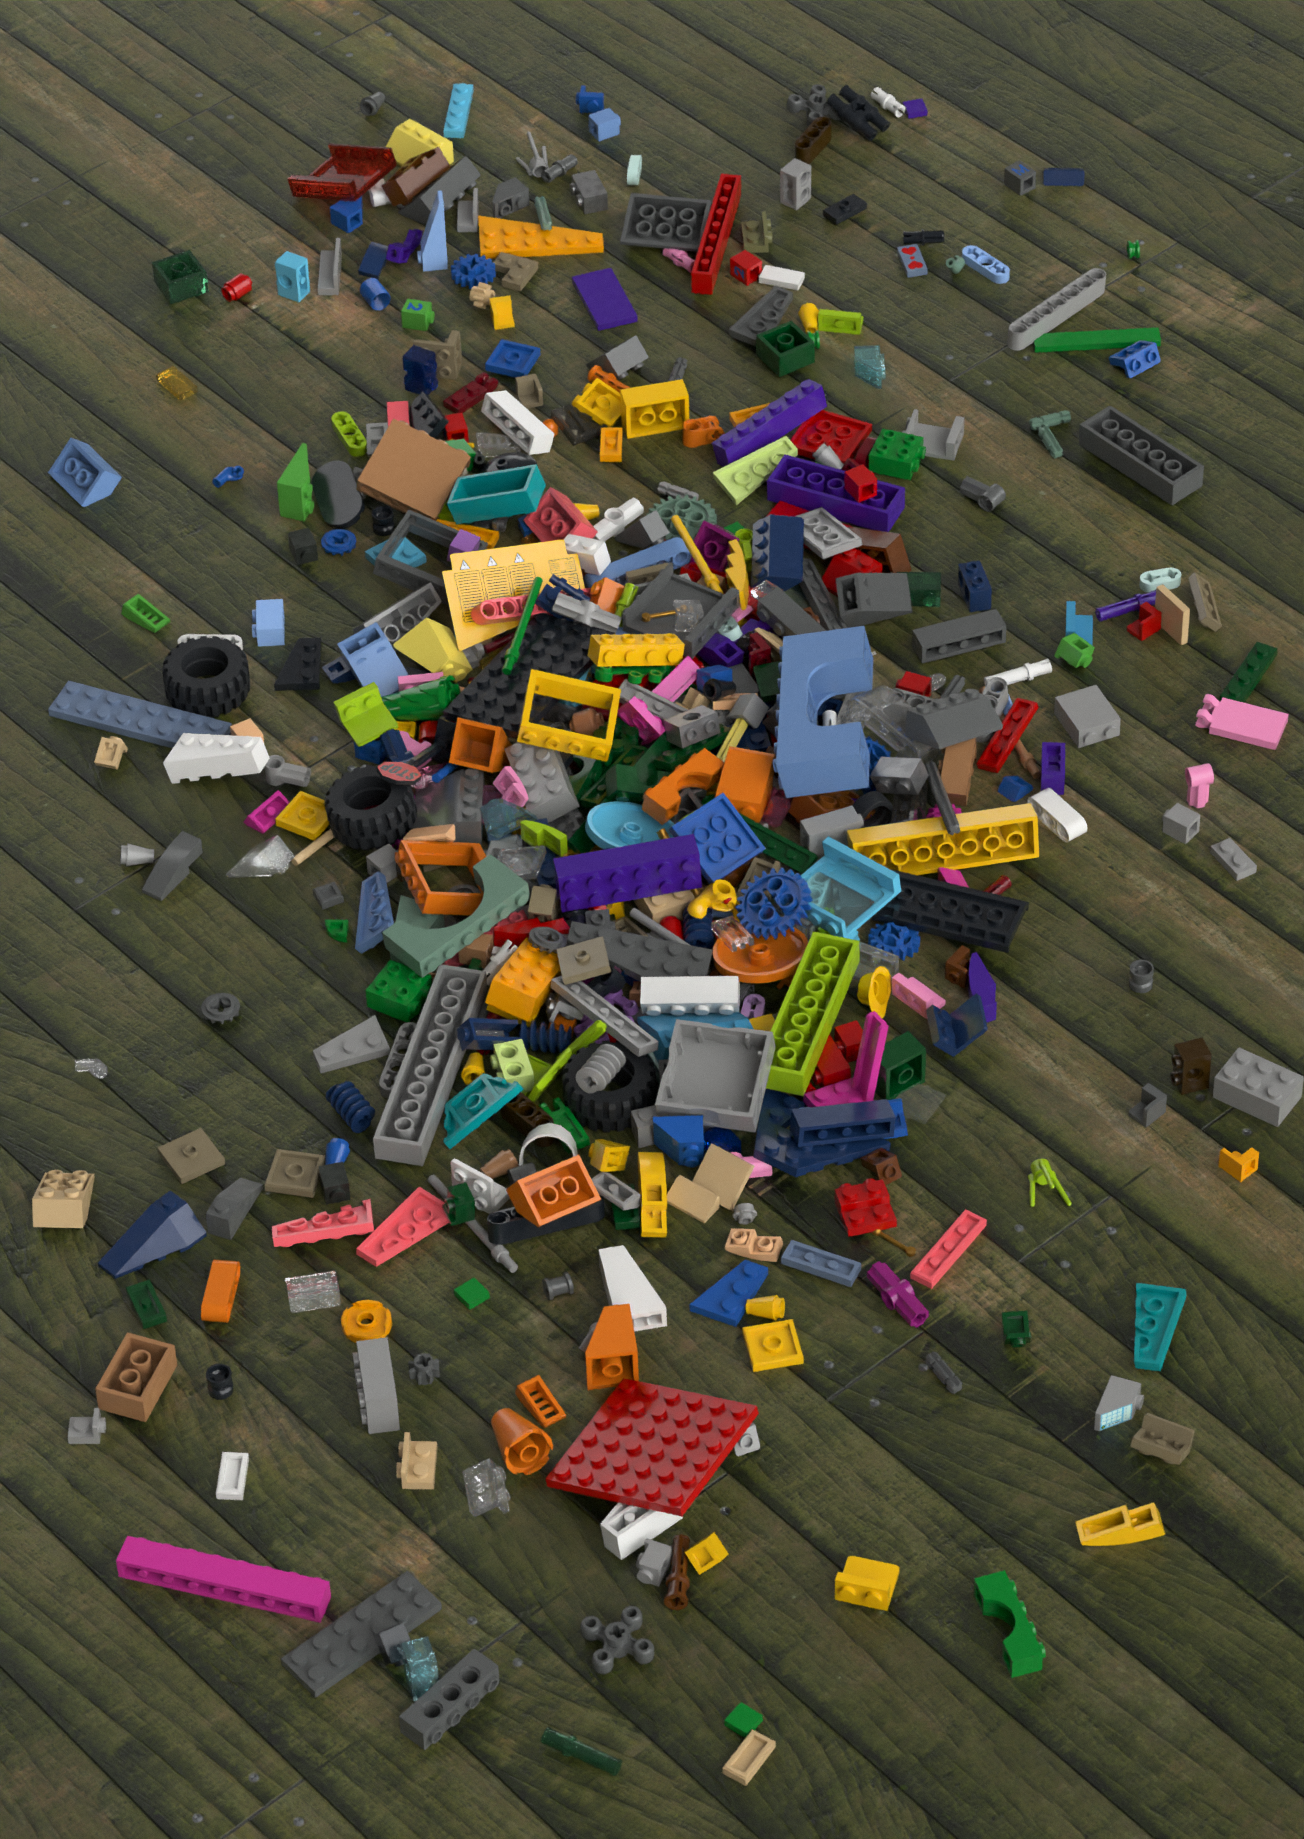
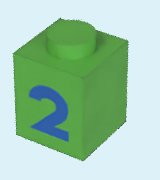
[401,299,435,331]

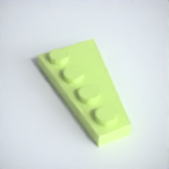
[713,436,798,505]

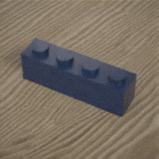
[790,1099,896,1147]

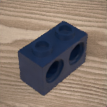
[958,560,992,612]

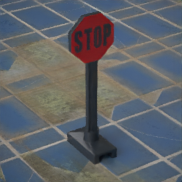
[377,715,456,785]

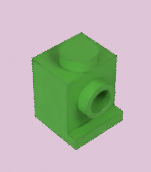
[1054,633,1095,668]

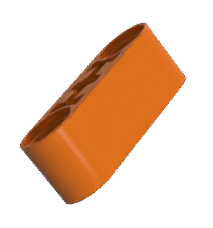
[201,1259,240,1323]

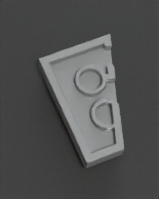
[313,1015,390,1073]

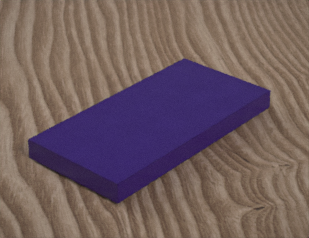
[572,268,638,331]

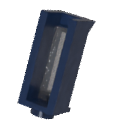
[457,1018,523,1051]

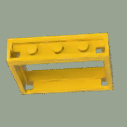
[517,669,621,762]

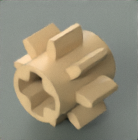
[470,282,495,309]

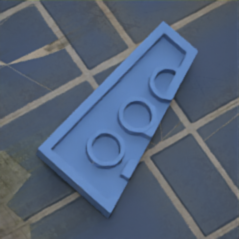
[355,871,394,954]

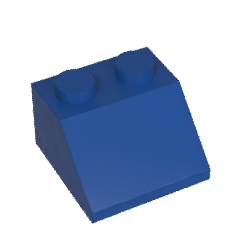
[653,1115,704,1167]

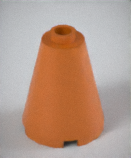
[491,1408,553,1475]

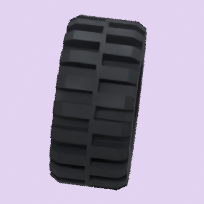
[162,636,251,718]
[324,765,417,850]
[562,1040,657,1133]

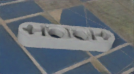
[379,1022,417,1098]

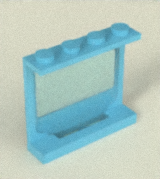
[773,836,901,938]

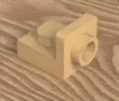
[94,736,128,770]

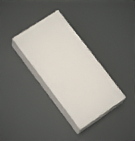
[759,265,805,291]
[216,1452,249,1500]

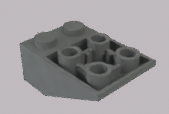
[836,573,912,628]

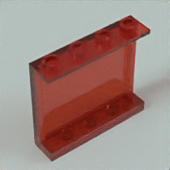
[287,143,397,201]

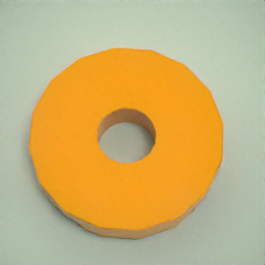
[341,1300,392,1343]

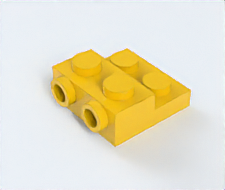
[571,378,621,428]

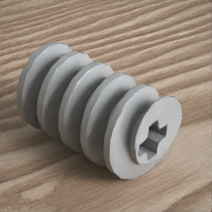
[576,1044,626,1094]

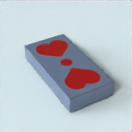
[897,244,928,278]

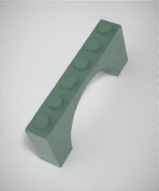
[382,854,530,978]

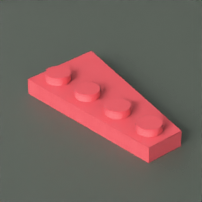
[272,1199,374,1247]

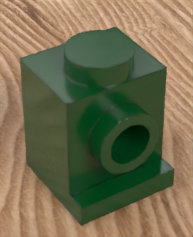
[442,1182,475,1226]

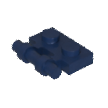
[535,574,591,621]

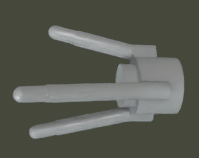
[516,132,549,177]

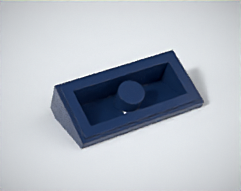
[1043,168,1084,186]

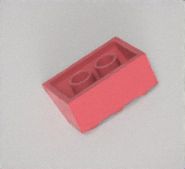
[523,487,598,542]

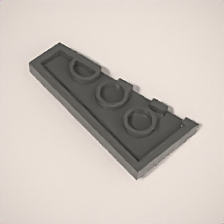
[729,286,793,347]

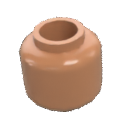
[569,708,605,736]

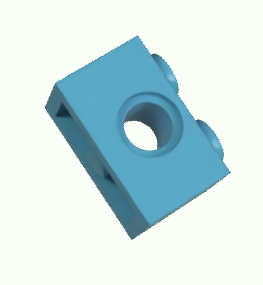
[275,251,310,302]

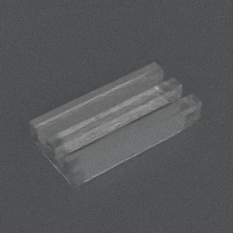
[711,915,754,952]

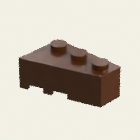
[381,146,451,207]
[847,527,912,575]

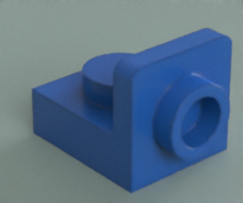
[354,740,387,765]

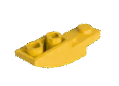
[638,1152,667,1238]

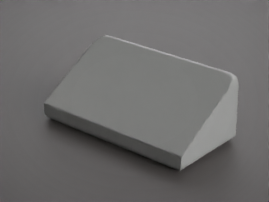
[591,1171,641,1210]

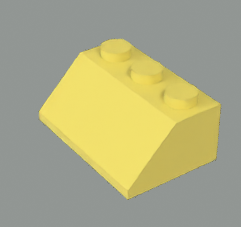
[383,119,454,166]

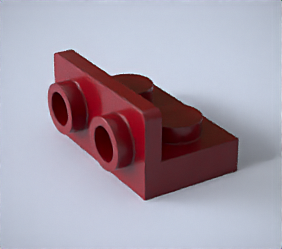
[748,632,771,684]

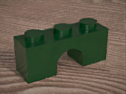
[568,752,613,811]
[605,764,679,805]

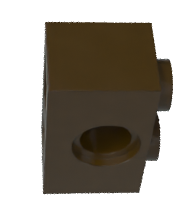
[1170,1037,1212,1095]

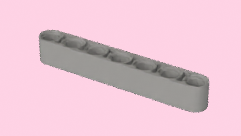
[1007,268,1106,351]

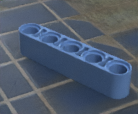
[584,537,691,588]

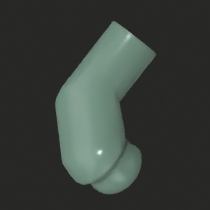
[946,255,965,274]

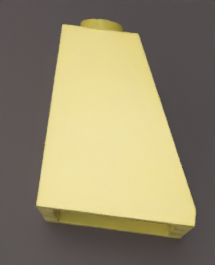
[393,617,473,683]

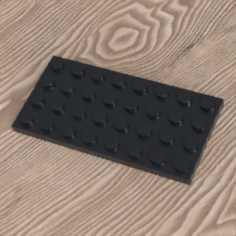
[443,613,615,739]

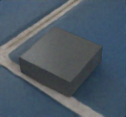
[313,882,344,910]

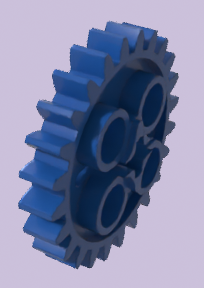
[736,867,813,940]

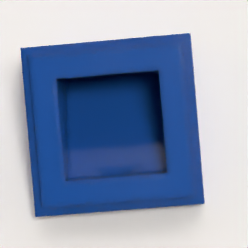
[998,775,1034,802]

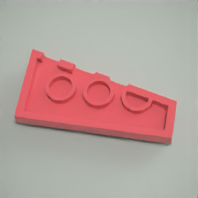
[356,1187,449,1267]

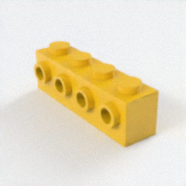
[588,633,685,667]

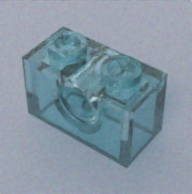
[401,1636,439,1701]

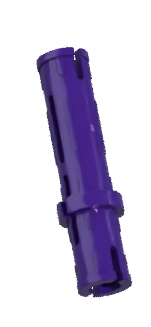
[1095,590,1156,622]

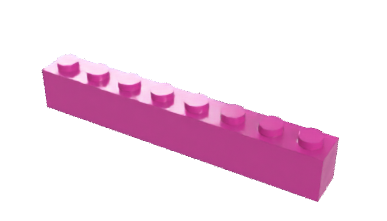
[116,1536,331,1623]

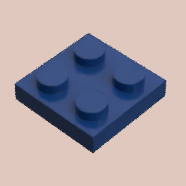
[485,339,541,378]

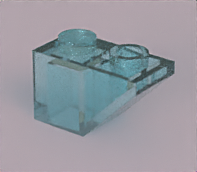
[854,345,886,389]

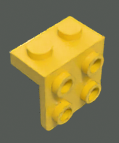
[835,1556,899,1611]

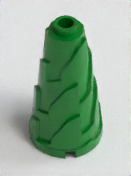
[381,675,461,721]

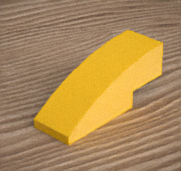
[1075,1502,1165,1546]

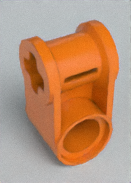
[682,416,725,448]

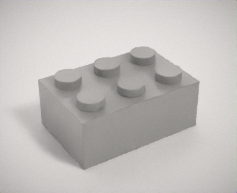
[1213,1047,1304,1127]
[353,1337,400,1434]

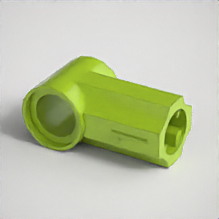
[735,528,753,572]

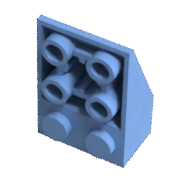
[337,622,408,696]

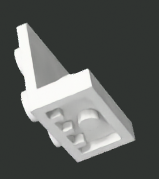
[451,1158,510,1214]

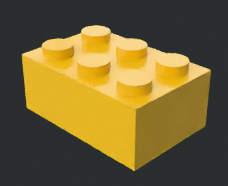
[620,379,689,439]

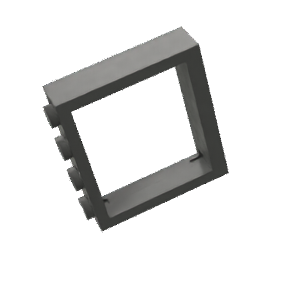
[373,510,488,606]

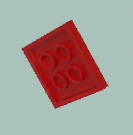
[790,410,872,468]

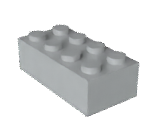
[505,742,580,823]

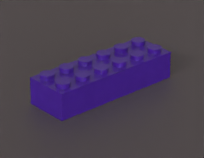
[767,455,905,532]
[553,834,702,912]

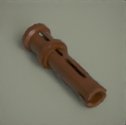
[664,1534,690,1610]

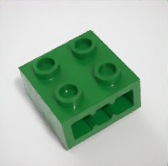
[869,428,926,480]
[366,960,432,1022]

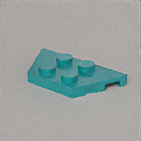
[443,1073,524,1149]

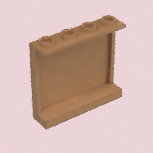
[356,418,471,521]

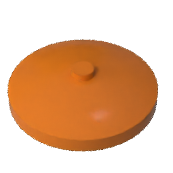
[713,925,808,983]

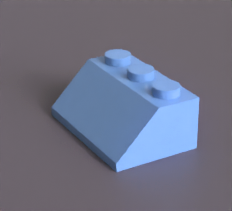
[48,438,122,507]

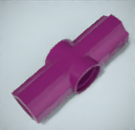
[867,1261,929,1328]

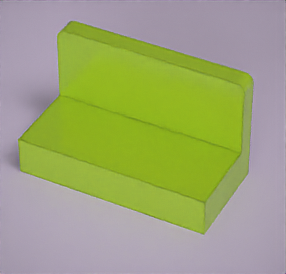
[818,309,864,335]

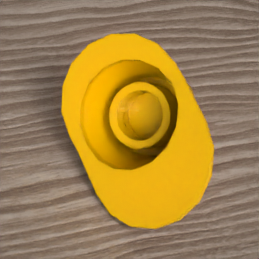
[857,966,892,1019]

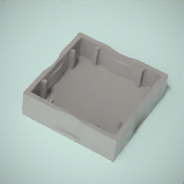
[655,1019,776,1132]

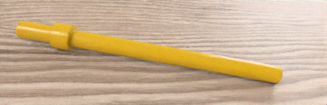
[671,515,723,594]

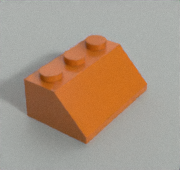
[506,1155,601,1227]

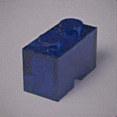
[402,345,438,395]

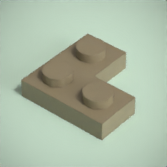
[493,252,538,292]

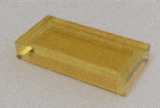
[156,366,198,401]

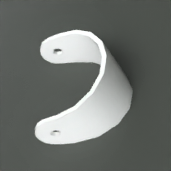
[519,1123,578,1166]

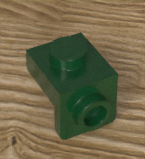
[1001,1311,1031,1348]

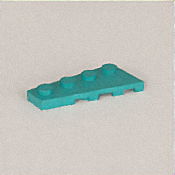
[1134,1283,1187,1371]

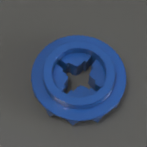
[321,529,356,556]

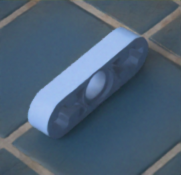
[962,245,1010,284]

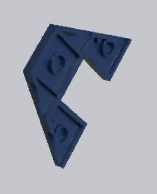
[754,1088,891,1177]

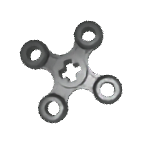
[786,84,841,127]
[580,1606,654,1674]

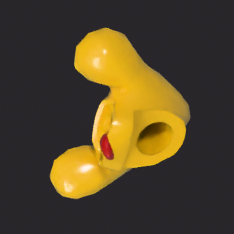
[687,879,741,925]

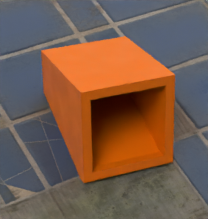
[449,717,512,773]

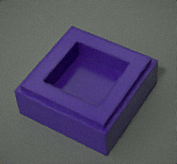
[903,98,928,119]

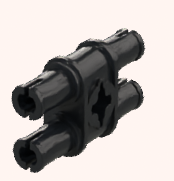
[826,85,891,141]

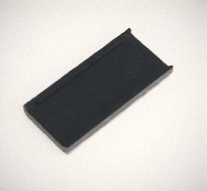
[872,870,1029,953]

